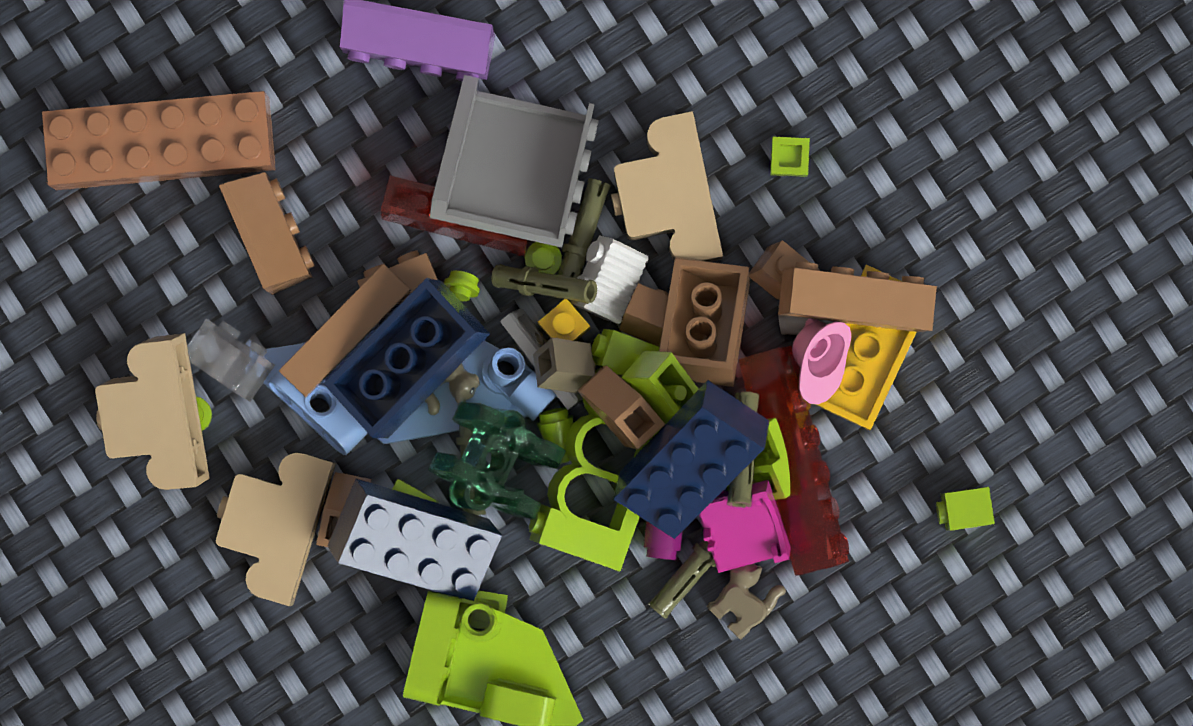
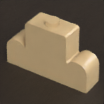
[611,111,723,262]
[95,333,210,490]
[216,453,336,606]

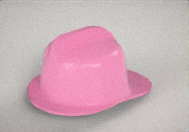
[792,319,852,404]

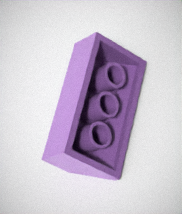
[340,0,495,81]

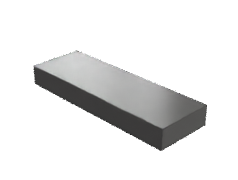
[500,308,583,410]

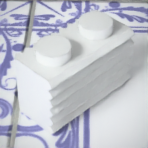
[570,235,648,324]

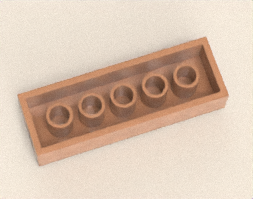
[42,91,276,190]

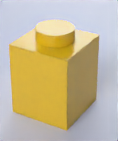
[538,299,591,341]

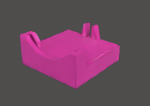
[699,480,791,573]

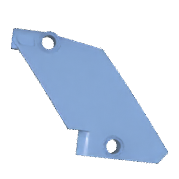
[254,330,556,455]

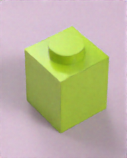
[936,487,995,531]

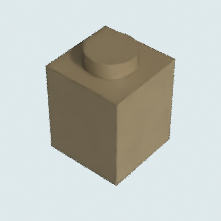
[533,337,595,393]

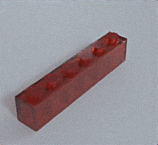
[738,346,849,576]

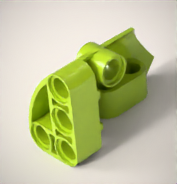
[403,591,583,726]

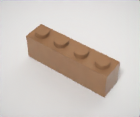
[778,262,937,332]

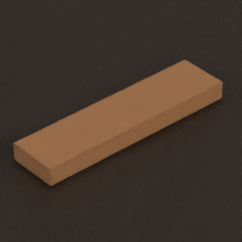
[279,264,411,398]

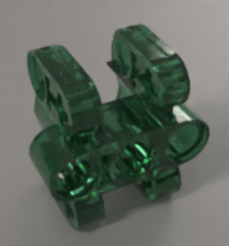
[428,402,566,520]

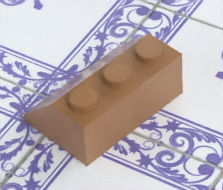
[219,172,315,295]
[659,258,750,387]

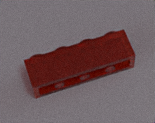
[380,175,529,257]

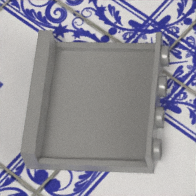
[430,75,599,247]

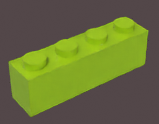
[622,351,729,487]

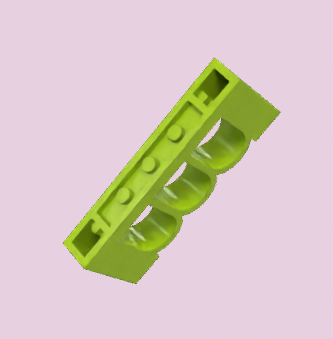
[529,329,660,571]

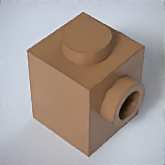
[619,283,669,347]

